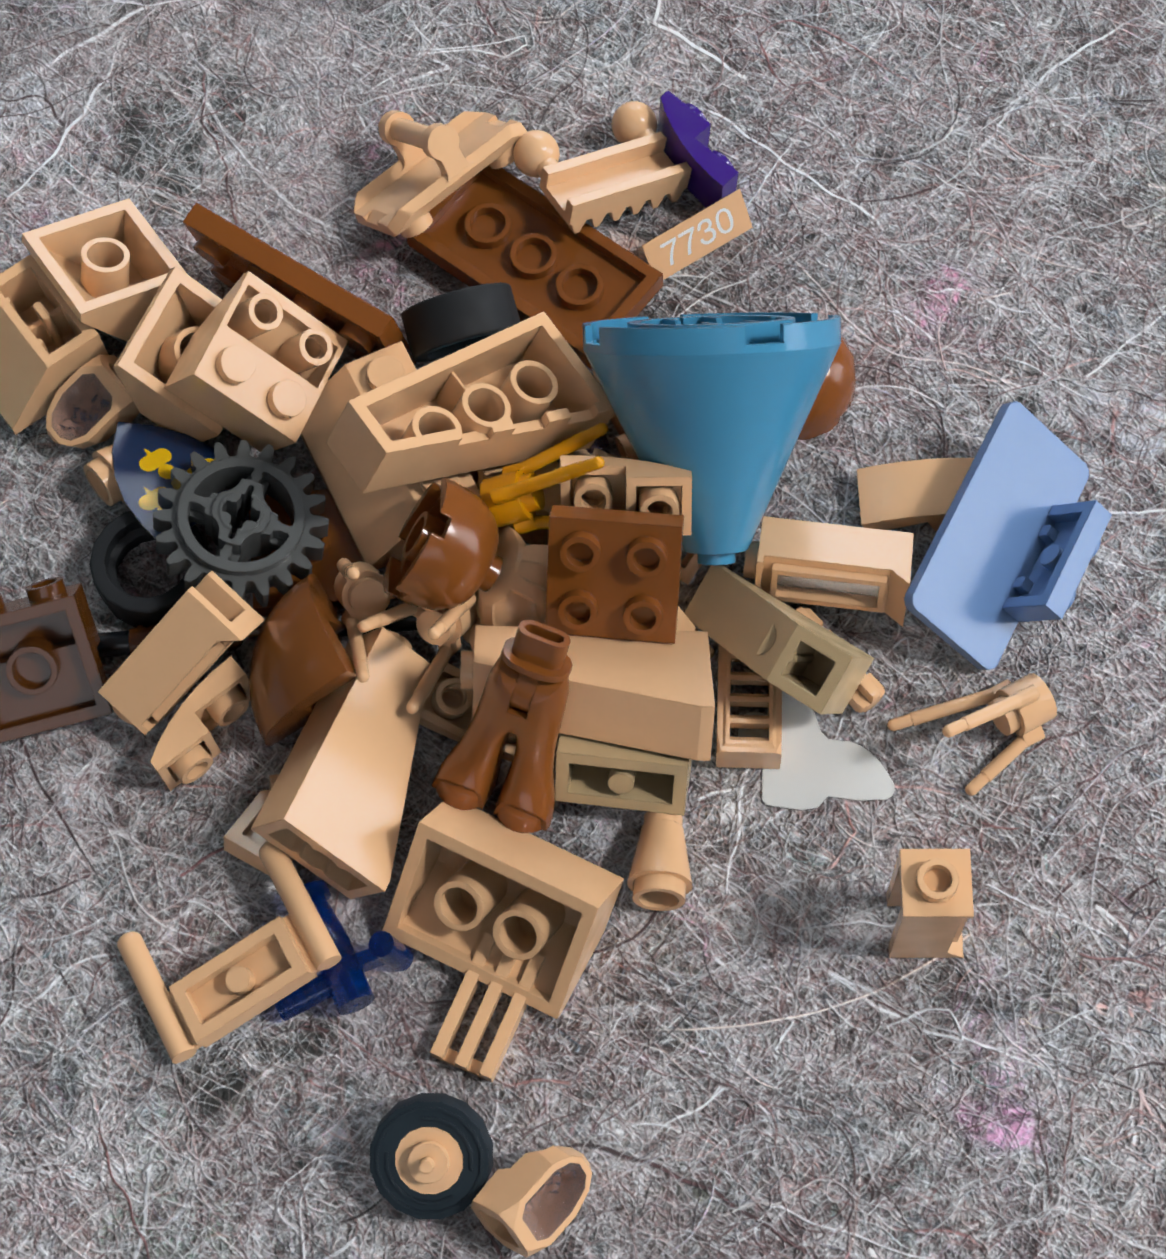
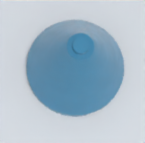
[582,312,841,565]

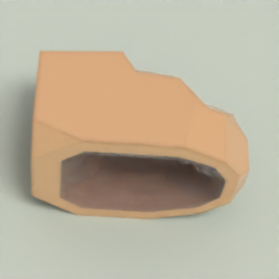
[46,354,140,449]
[471,1145,592,1258]

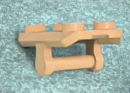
[354,110,527,238]

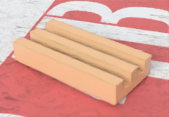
[430,931,546,1083]

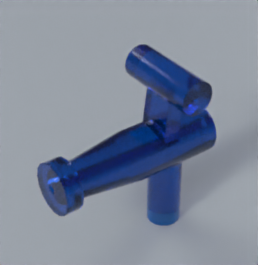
[275,880,413,1021]

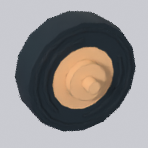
[370,1093,493,1220]

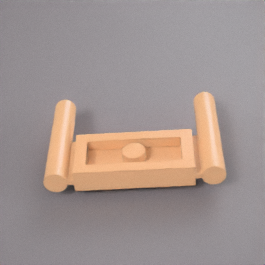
[117,841,342,1064]

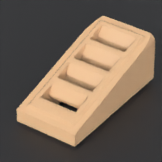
[716,645,782,769]

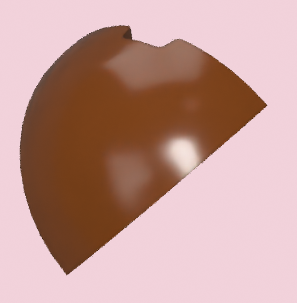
[249,574,356,747]

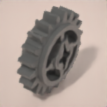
[153,440,329,607]

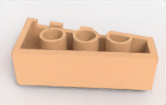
[326,311,615,493]

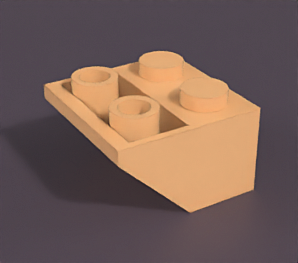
[0,254,109,435]
[164,271,348,452]

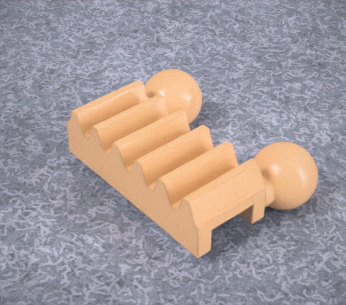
[513,101,692,234]

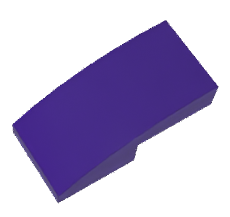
[658,91,739,208]

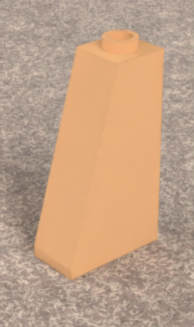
[460,625,715,761]
[251,627,430,899]

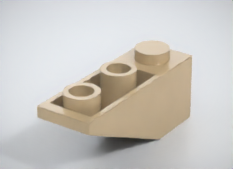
[684,565,874,715]

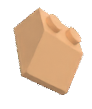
[22,198,187,342]
[113,266,223,442]

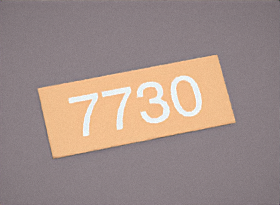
[642,189,753,280]

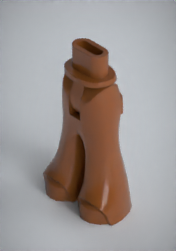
[431,620,573,833]

